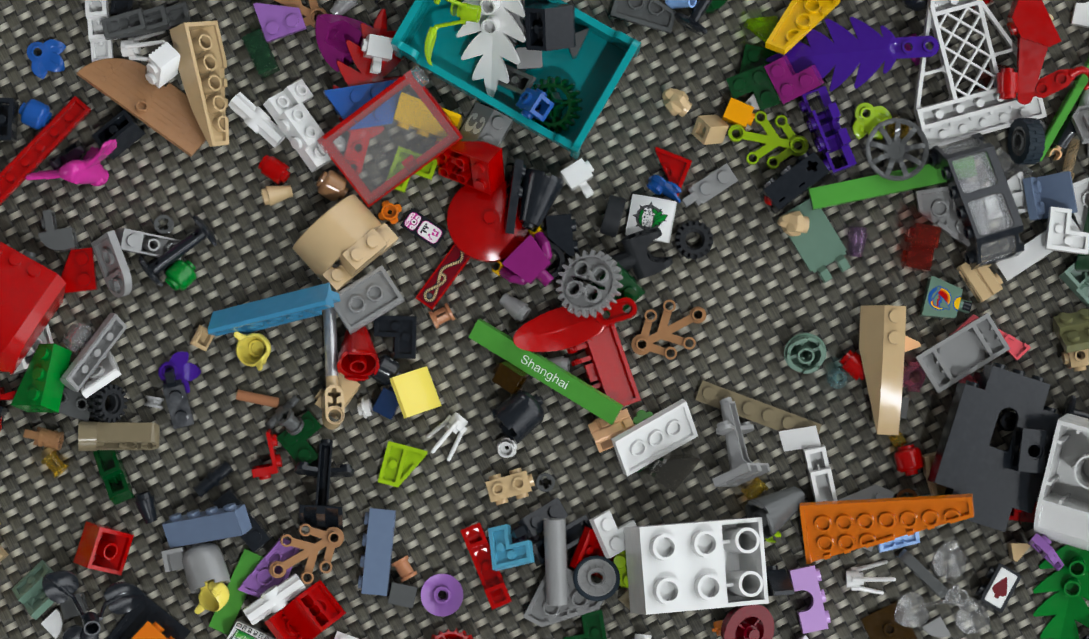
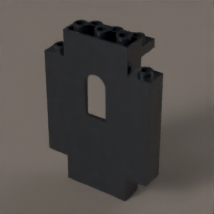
[927,362,1062,532]

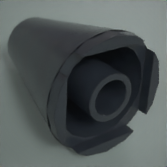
[519,168,564,230]

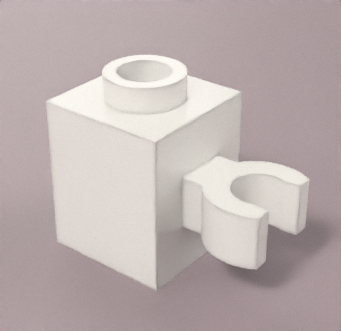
[361,34,393,74]
[560,158,594,199]

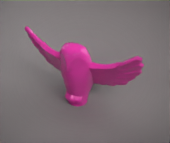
[25,139,117,186]

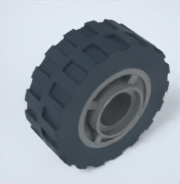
[1007,118,1045,165]

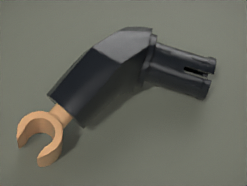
[1046,111,1076,160]

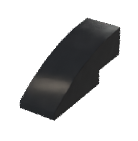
[532,514,593,567]

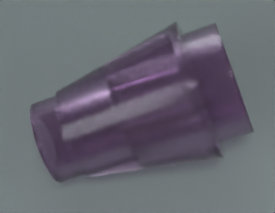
[847,226,868,257]

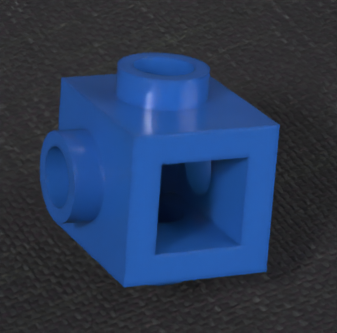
[516,88,555,122]

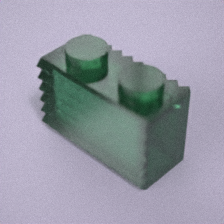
[242,29,280,78]

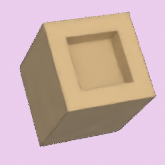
[691,114,729,145]

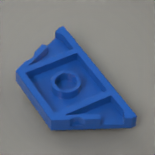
[323,80,402,130]

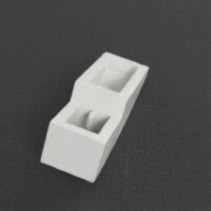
[802,444,838,502]

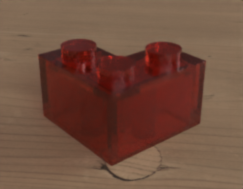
[900,223,942,273]

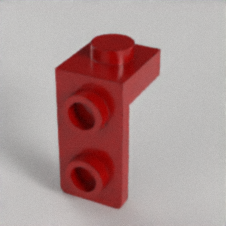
[251,429,282,480]

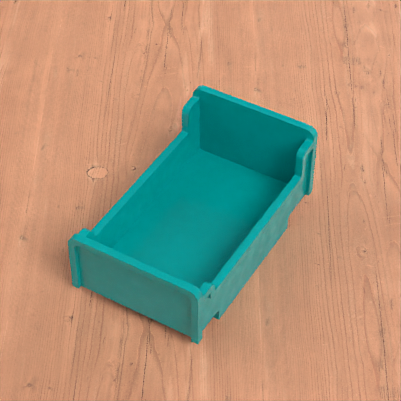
[391,0,641,160]

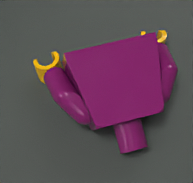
[492,226,554,287]

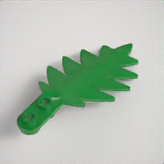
[1033,542,1089,639]

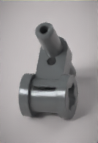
[265,395,304,436]

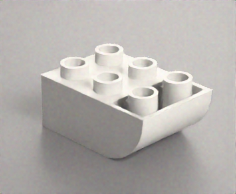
[1034,413,1089,551]
[624,517,769,615]

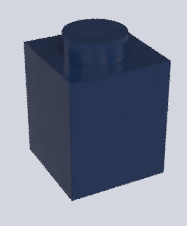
[372,386,399,420]

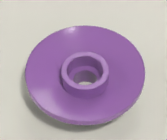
[421,574,463,617]

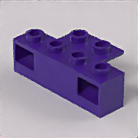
[798,86,857,175]

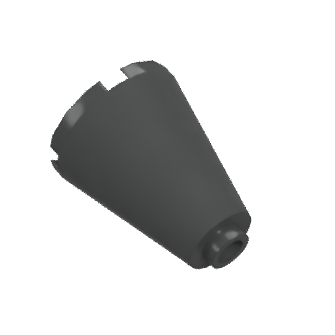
[745,486,805,539]

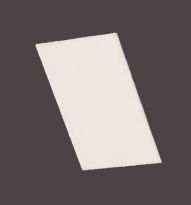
[778,425,821,452]

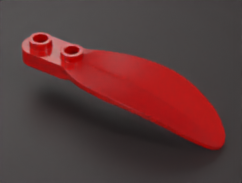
[513,297,638,352]

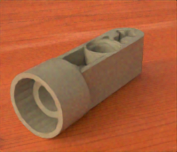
[78,421,160,451]

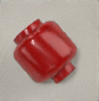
[894,444,924,476]

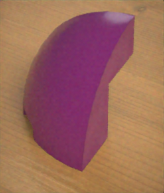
[315,14,371,72]

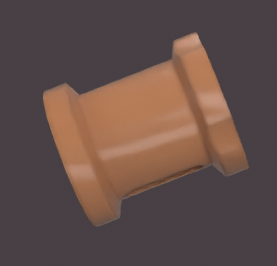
[428,303,455,329]
[391,555,418,583]

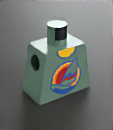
[919,276,972,319]

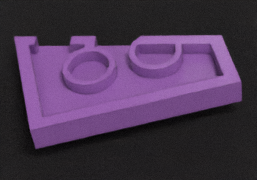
[237,538,300,598]

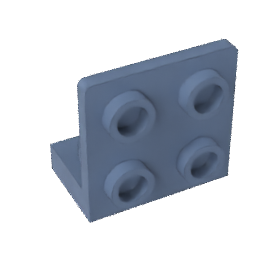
[1022,171,1078,220]

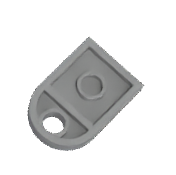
[91,230,132,298]

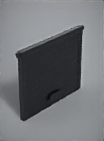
[107,592,191,639]

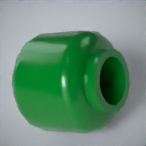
[165,259,197,291]

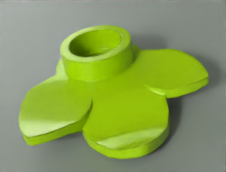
[852,102,892,140]

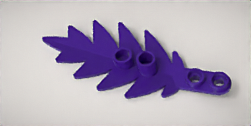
[766,17,939,92]

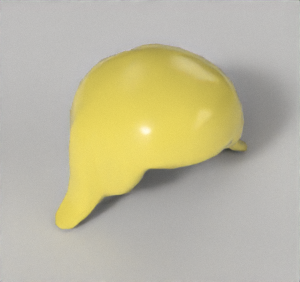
[234,332,271,371]
[194,579,230,614]

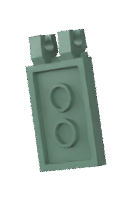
[777,199,851,283]

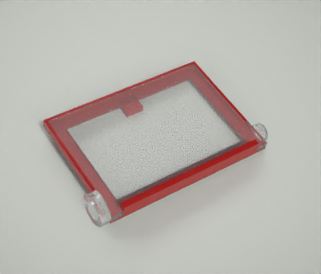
[316,65,463,207]

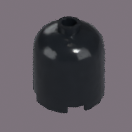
[490,390,544,444]

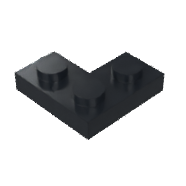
[374,315,417,359]

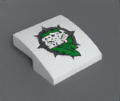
[625,194,677,243]

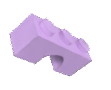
[788,565,831,634]

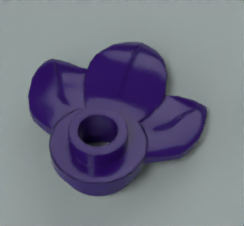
[158,352,201,393]

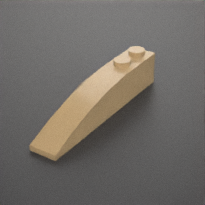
[169,21,229,147]
[859,305,906,435]

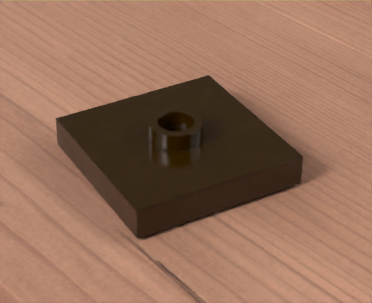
[860,600,917,639]

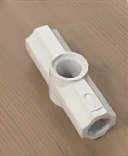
[228,92,286,148]
[242,573,306,625]

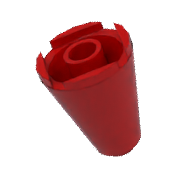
[337,326,380,381]

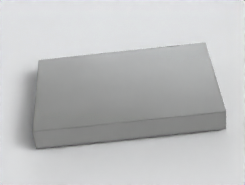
[333,265,405,334]

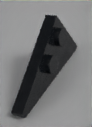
[505,158,526,234]

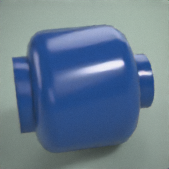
[19,99,52,130]

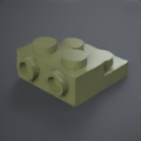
[1053,308,1089,353]

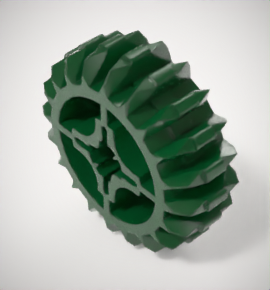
[532,76,583,133]

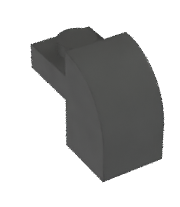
[38,209,79,252]

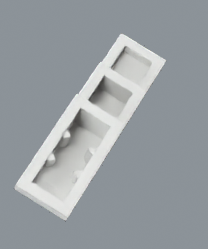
[85,0,114,62]
[996,217,1081,281]

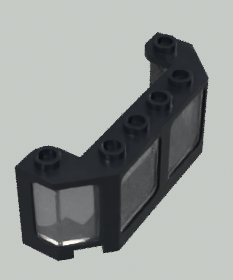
[928,133,1024,270]

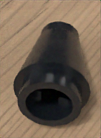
[134,491,158,524]

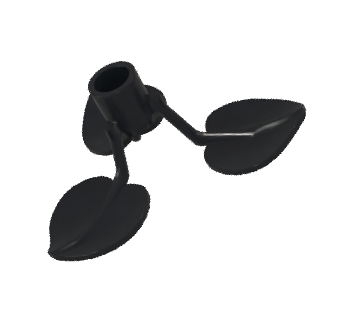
[42,570,144,639]

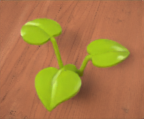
[424,0,481,66]

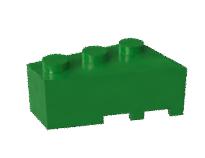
[11,343,72,413]

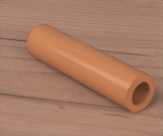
[236,389,280,408]

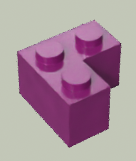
[764,55,824,104]

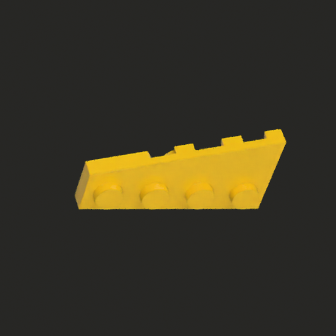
[765,0,841,55]

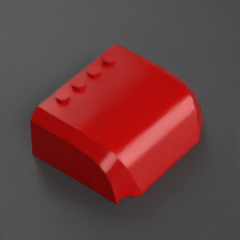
[0,241,66,374]

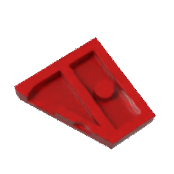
[61,248,98,294]

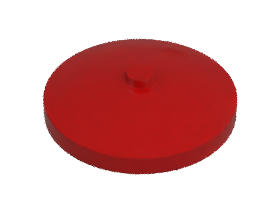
[447,181,529,262]

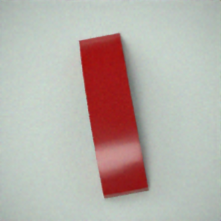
[460,522,512,610]

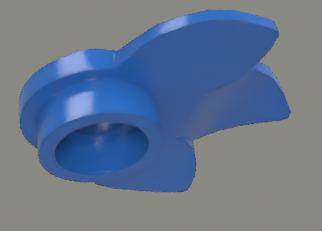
[27,39,66,79]
[647,175,682,203]

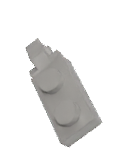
[682,163,738,208]

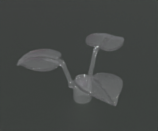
[894,540,991,634]

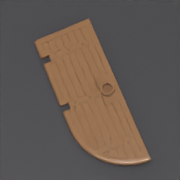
[76,58,206,157]

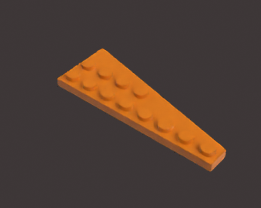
[799,494,974,564]

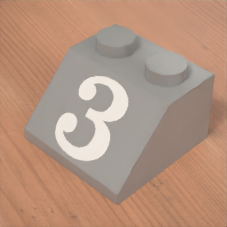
[460,102,513,147]

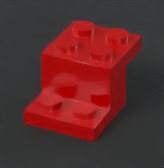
[264,580,346,639]

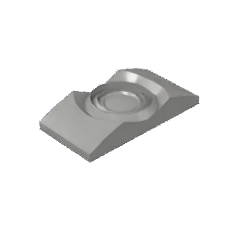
[915,313,1010,394]

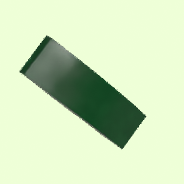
[93,450,134,505]

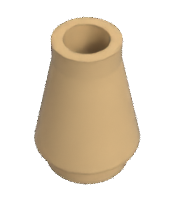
[261,185,293,206]

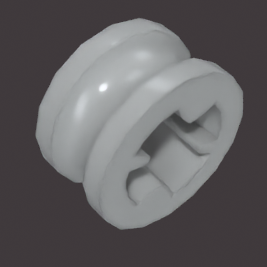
[144,395,165,409]

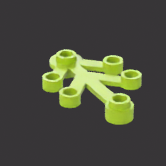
[728,111,809,169]

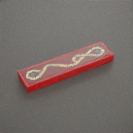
[415,245,470,311]

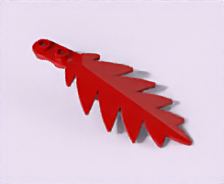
[332,8,404,175]

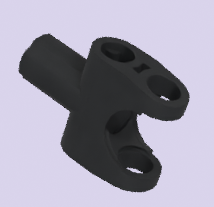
[611,228,673,279]

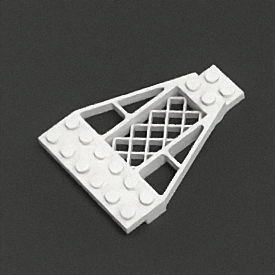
[914,0,1047,149]

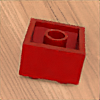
[73,521,134,576]

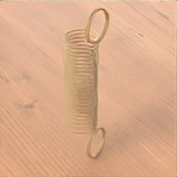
[1062,138,1080,181]

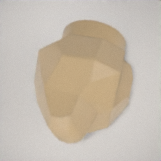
[662,88,692,117]
[777,211,809,236]

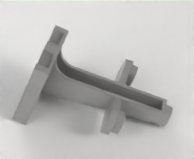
[712,397,771,487]

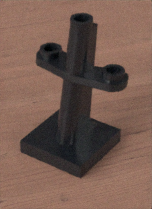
[294,439,354,529]

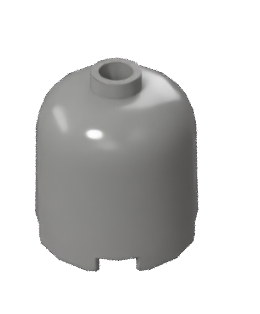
[182,542,231,594]

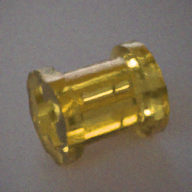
[41,450,69,478]
[740,477,769,500]

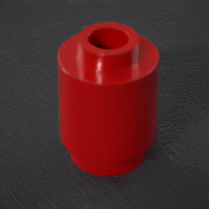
[996,68,1018,99]
[258,155,291,184]
[839,350,865,381]

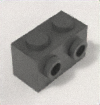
[59,386,93,421]

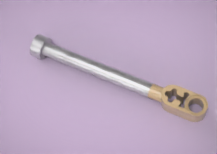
[318,264,345,430]

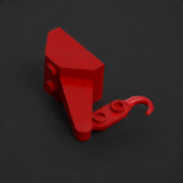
[1006,0,1089,105]

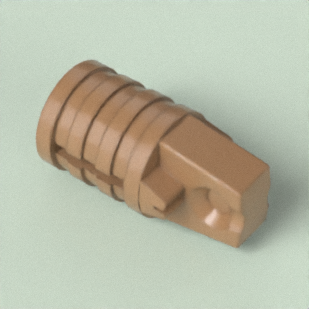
[23,427,64,451]

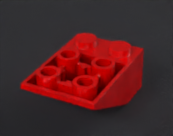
[435,141,505,195]

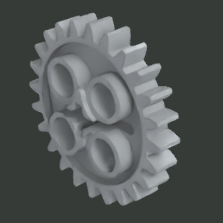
[556,249,623,318]

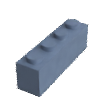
[162,503,252,548]
[358,508,396,596]

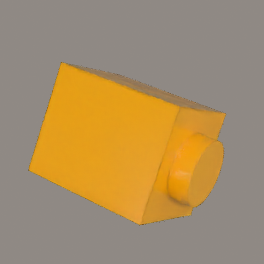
[722,97,756,130]

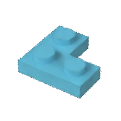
[488,524,534,571]

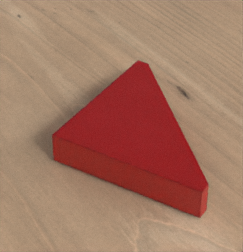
[655,147,692,196]

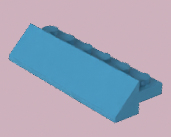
[208,282,340,336]

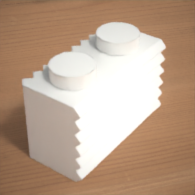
[145,42,180,88]

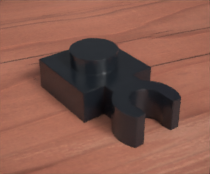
[49,140,85,170]

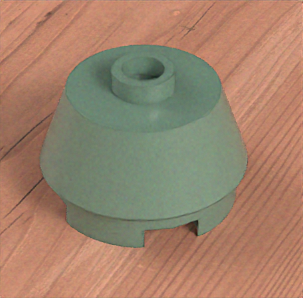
[784,332,826,374]

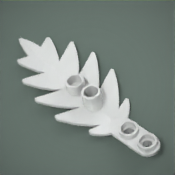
[456,0,526,98]

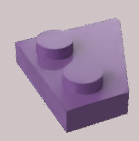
[253,3,307,43]
[1028,533,1064,571]

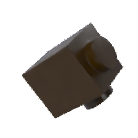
[492,361,529,394]

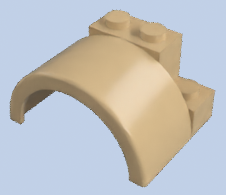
[293,194,399,292]

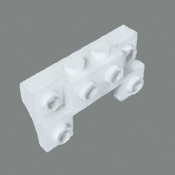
[263,79,347,172]

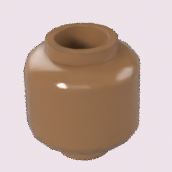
[316,170,348,201]

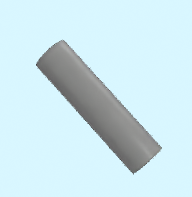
[60,313,127,392]
[543,518,569,606]

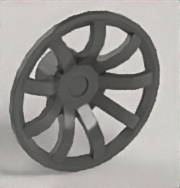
[865,118,929,181]

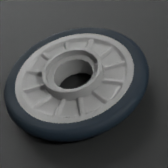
[573,555,620,601]

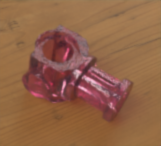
[903,362,926,392]

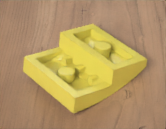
[390,366,442,419]

